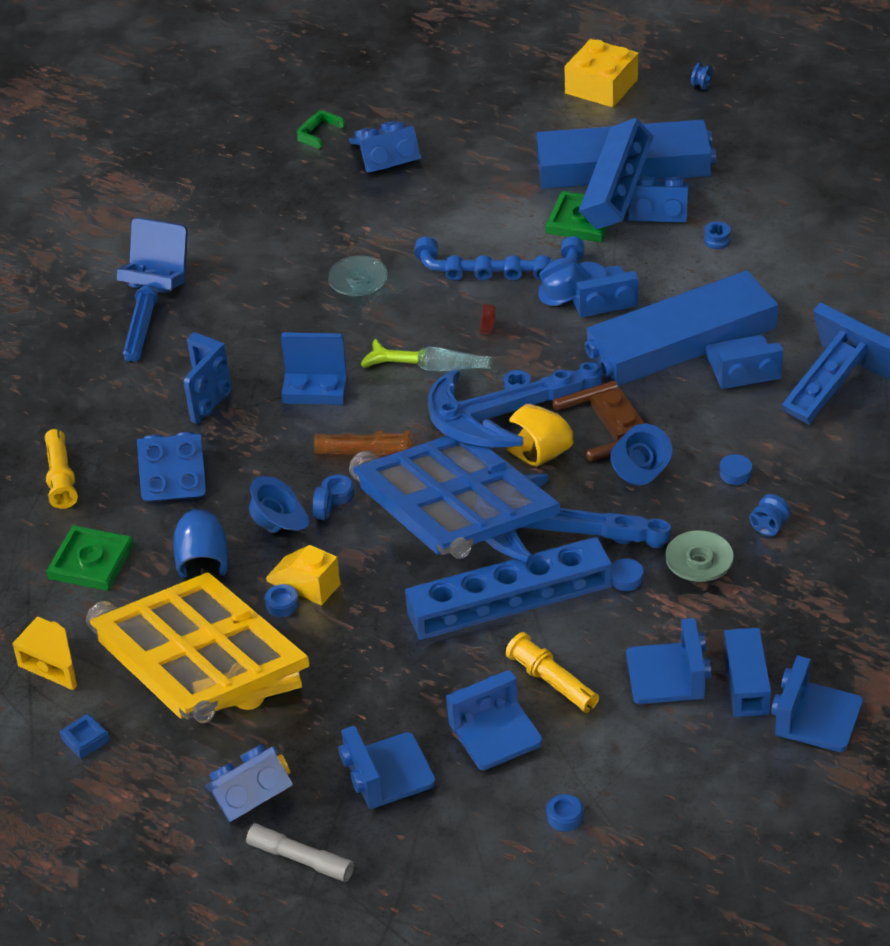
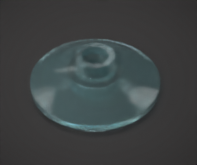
[328,256,387,296]

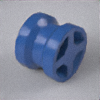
[749,494,791,536]

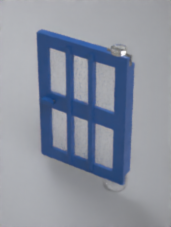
[349,436,560,559]

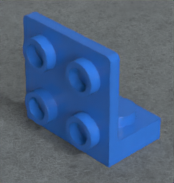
[281,332,348,405]

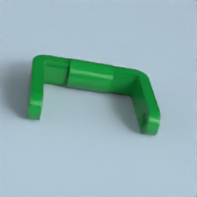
[297,111,346,149]

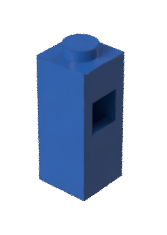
[723,628,771,717]

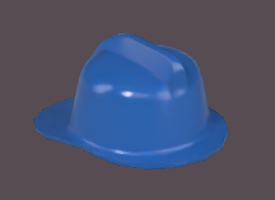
[538,258,607,306]
[611,423,673,486]
[249,476,310,533]

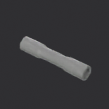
[246,823,354,882]

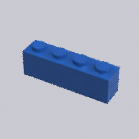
[579,118,654,230]

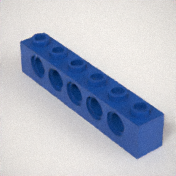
[405,537,612,641]

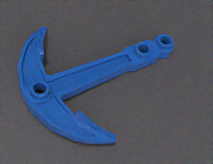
[428,362,602,447]
[476,474,671,562]

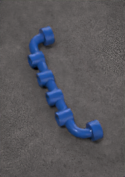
[414,236,585,280]

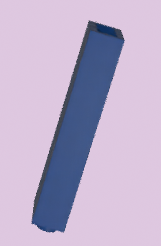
[536,120,716,189]
[585,270,778,386]

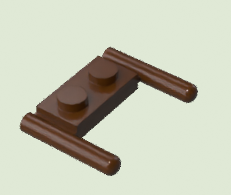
[552,380,644,462]

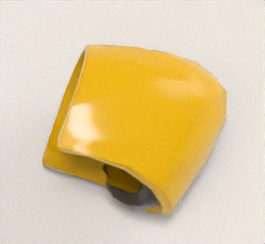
[505,404,574,467]

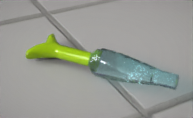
[361,339,492,371]

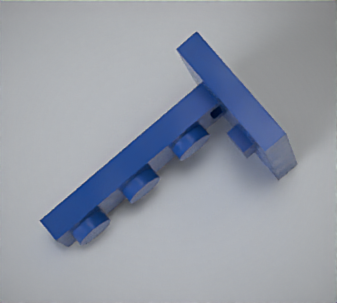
[782,302,890,425]

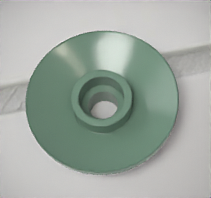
[666,530,733,582]

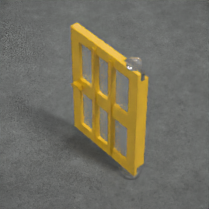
[86,572,309,723]

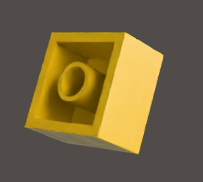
[565,39,638,108]

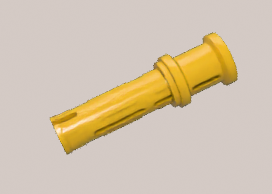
[44,429,78,509]
[505,632,599,713]

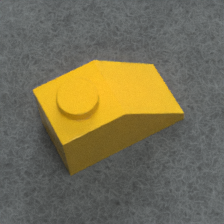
[266,545,341,606]
[12,616,77,690]

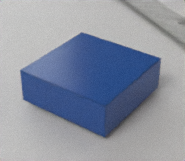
[59,713,110,759]

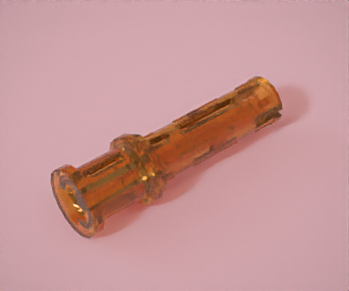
[314,430,412,458]

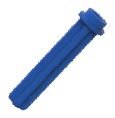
[123,286,159,362]

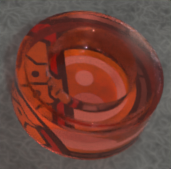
[480,304,496,335]

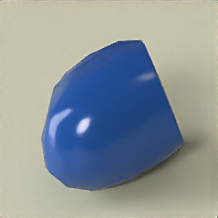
[173,509,229,580]

